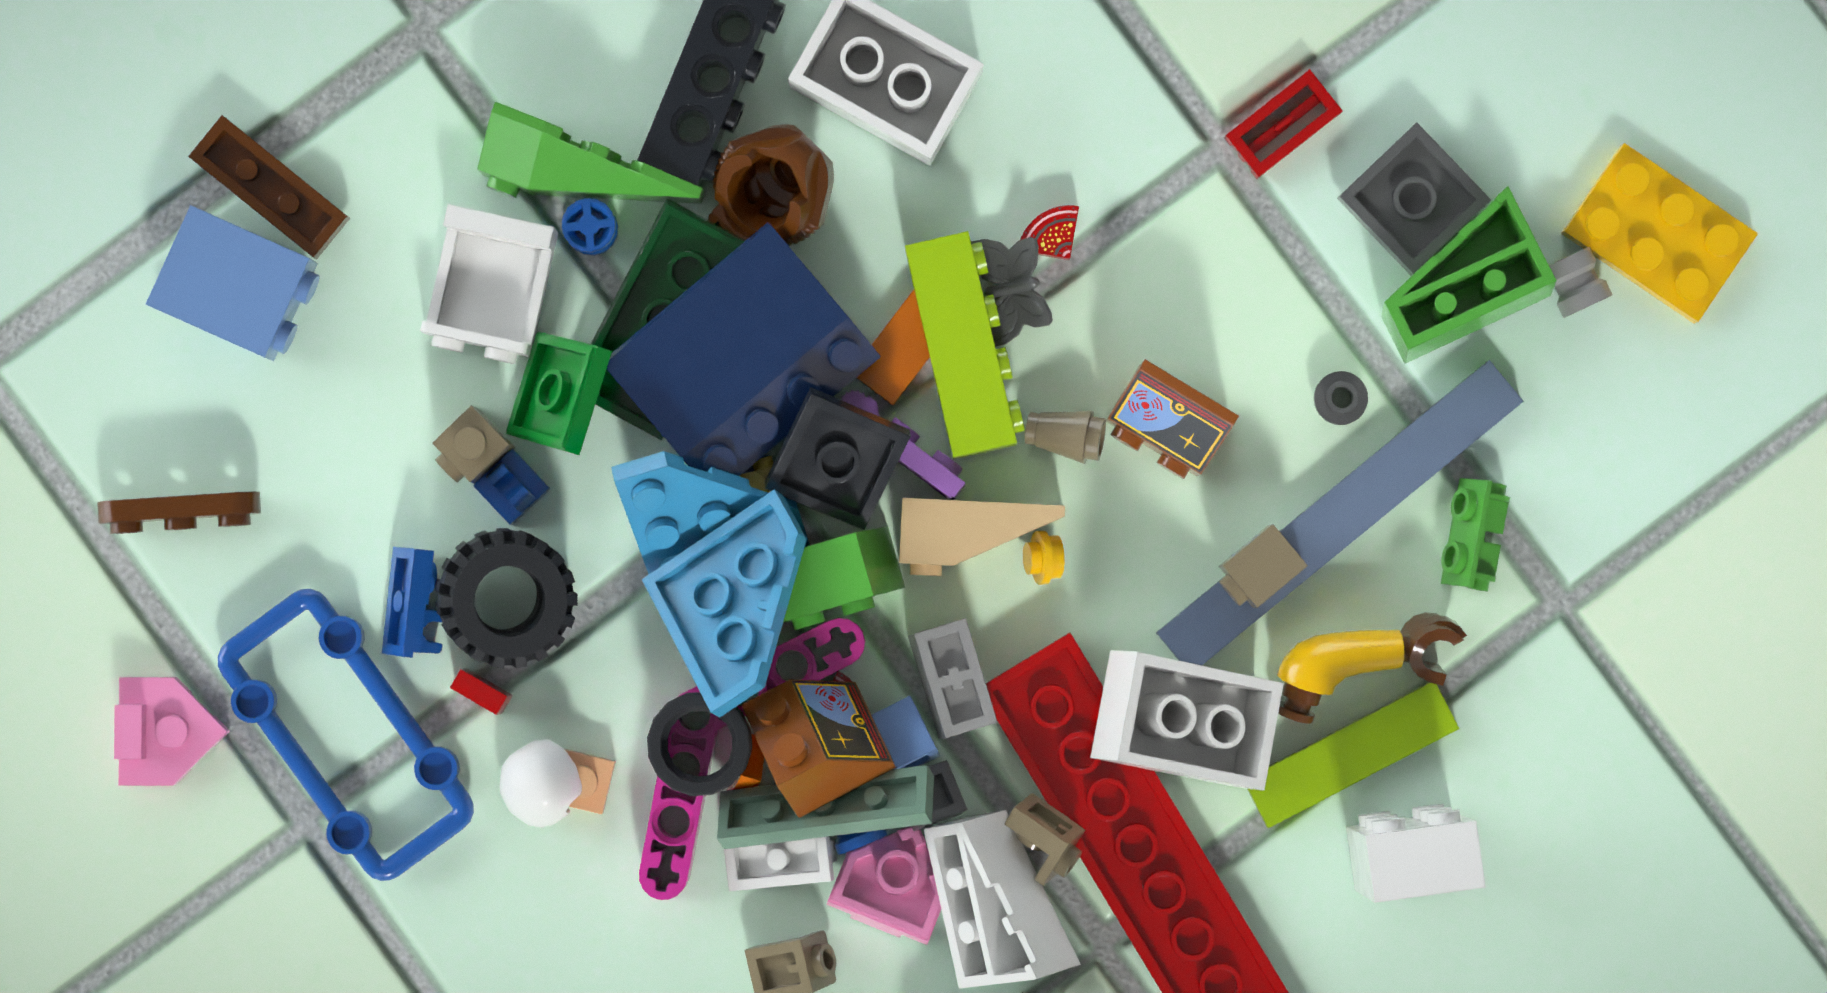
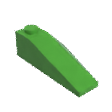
[477,102,705,204]

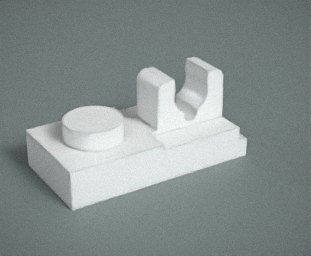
[724,836,837,892]

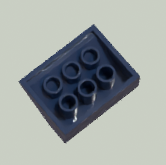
[607,222,881,476]

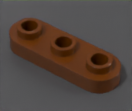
[97,491,261,534]

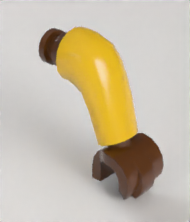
[1277,612,1467,724]

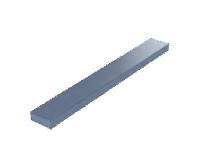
[1156,360,1524,665]

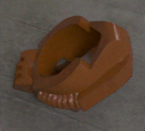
[708,124,834,246]

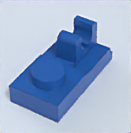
[381,547,443,658]

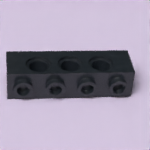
[637,0,786,187]

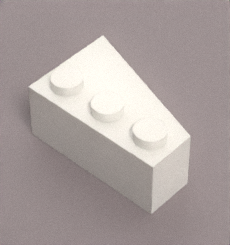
[924,810,1081,989]

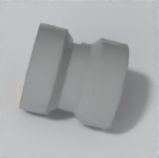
[1549,246,1613,318]

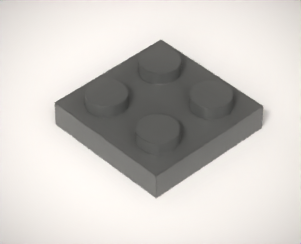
[1337,122,1491,276]

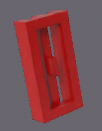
[1224,69,1343,179]

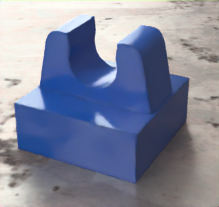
[473,449,551,525]

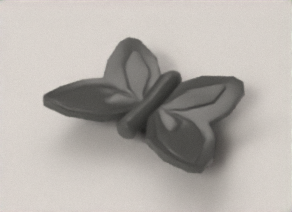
[971,237,1053,347]

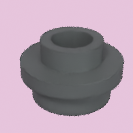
[1313,371,1368,425]

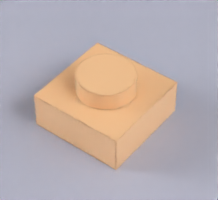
[565,749,616,814]

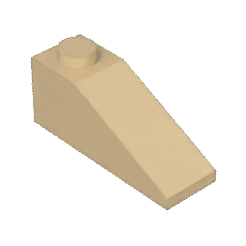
[899,498,1065,576]

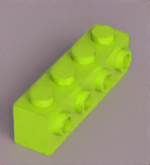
[905,231,1025,460]

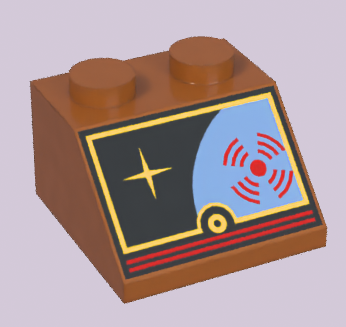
[1106,359,1239,479]
[741,679,896,818]

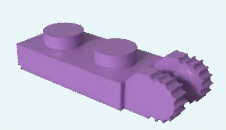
[841,390,966,500]

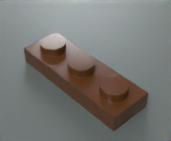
[188,115,350,260]

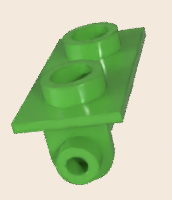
[1440,478,1510,592]

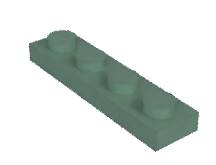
[717,765,934,849]

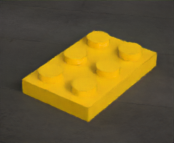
[1561,143,1758,324]

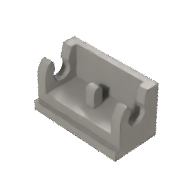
[908,618,997,739]

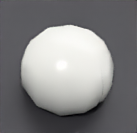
[499,739,582,828]

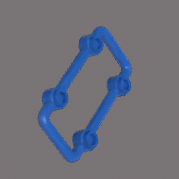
[217,589,474,881]

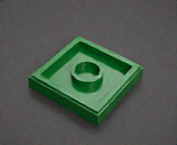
[506,332,612,455]

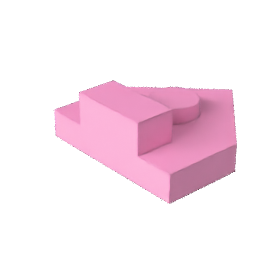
[114,677,230,786]
[827,826,941,945]

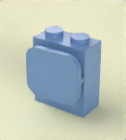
[145,205,320,361]

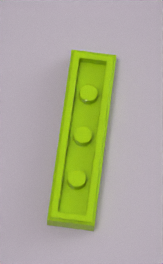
[1247,682,1460,829]

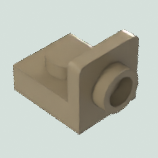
[1004,793,1085,886]
[744,930,836,993]

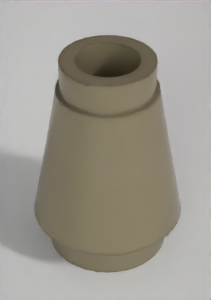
[1025,411,1106,464]

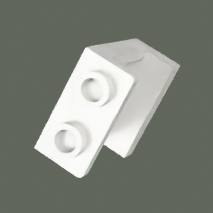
[420,204,559,364]

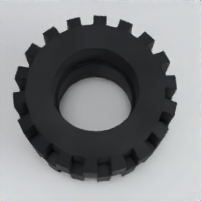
[435,528,578,669]

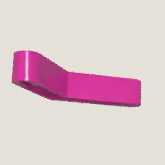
[639,618,866,900]

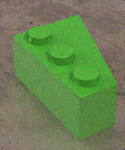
[1381,186,1557,364]
[783,526,906,630]

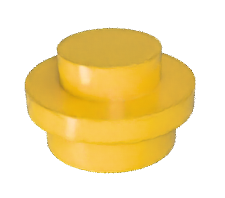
[1023,530,1065,585]

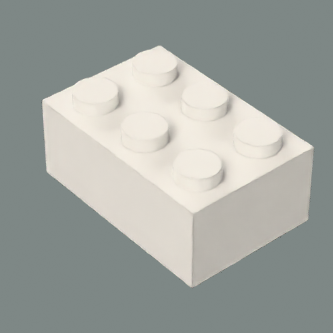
[788,0,984,166]
[1090,650,1284,791]
[1346,804,1486,903]

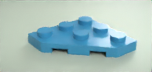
[611,451,810,574]
[642,489,807,717]

